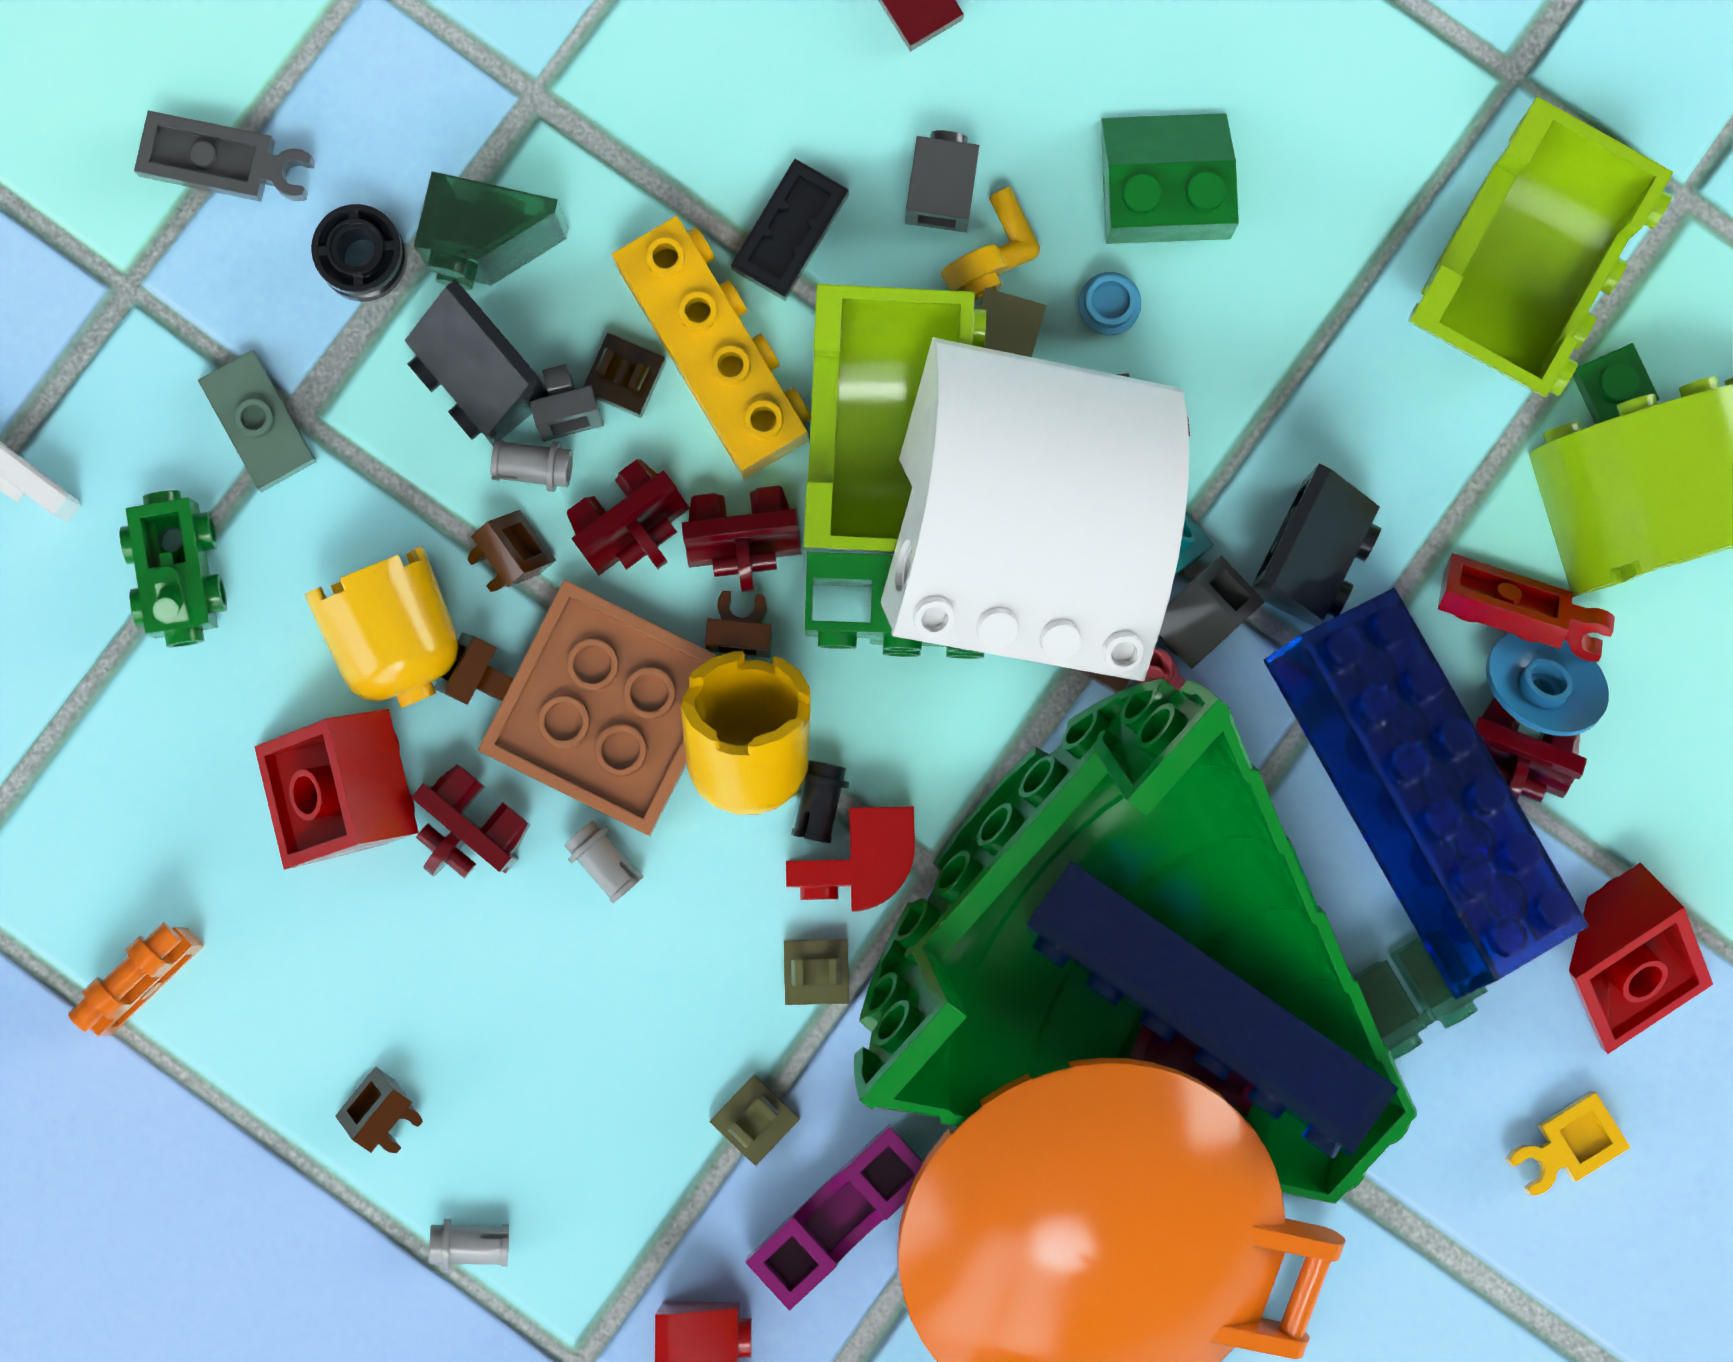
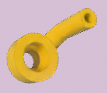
[940,187,1040,301]

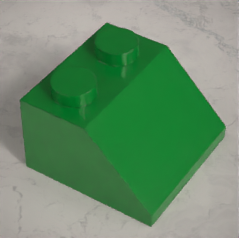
[1100,113,1239,244]

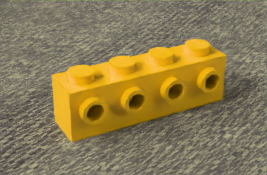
[611,216,811,480]

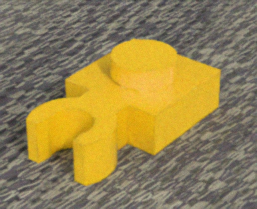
[1505,1091,1631,1196]

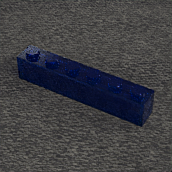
[1026,861,1399,1159]

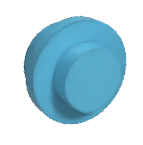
[1078,272,1142,336]

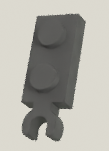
[134,110,316,202]

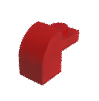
[786,806,915,912]

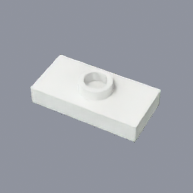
[0,441,81,523]

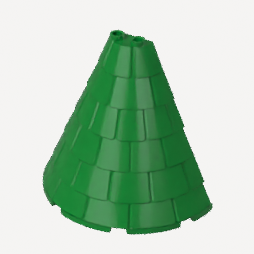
[854,679,1417,1204]

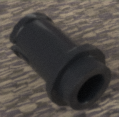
[791,760,850,843]

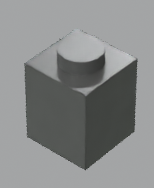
[905,130,980,233]
[1159,555,1265,669]

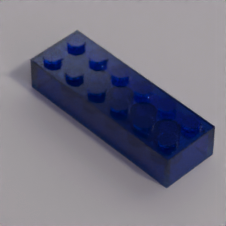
[1263,587,1589,1000]

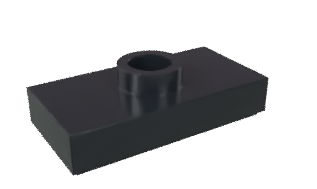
[730,159,849,301]

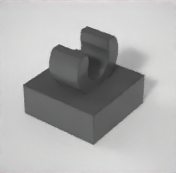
[529,364,604,442]

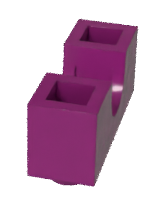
[745,1124,924,1311]

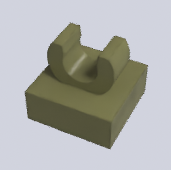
[784,939,849,1005]
[709,1074,800,1166]

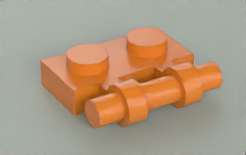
[67,922,204,1036]

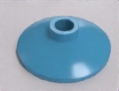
[1486,633,1609,736]

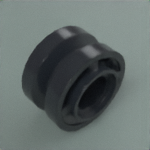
[311,204,407,302]

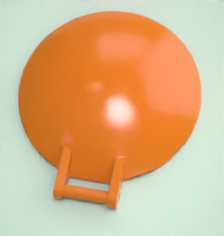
[897,1058,1346,1362]

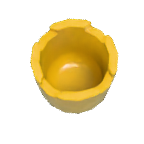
[304,546,459,708]
[681,651,810,815]

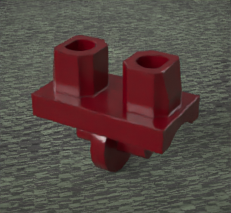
[566,459,690,576]
[681,485,802,592]
[1456,697,1587,811]
[411,764,531,879]

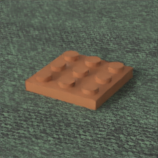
[477,579,718,837]

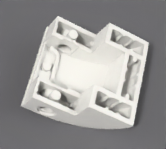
[880,337,1189,682]

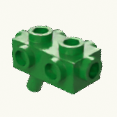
[119,490,227,648]

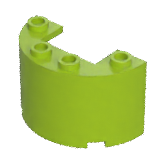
[1408,96,1674,398]
[804,284,986,552]
[1528,376,1733,598]

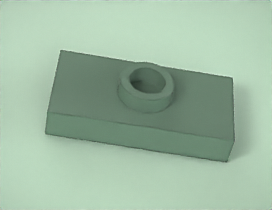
[197,350,317,492]

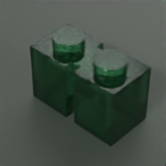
[1353,924,1488,1060]

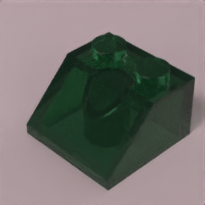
[414,171,569,290]

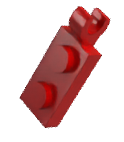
[1438,553,1615,662]

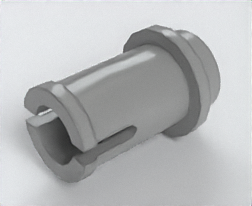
[490,440,573,492]
[564,820,644,904]
[429,1219,509,1271]

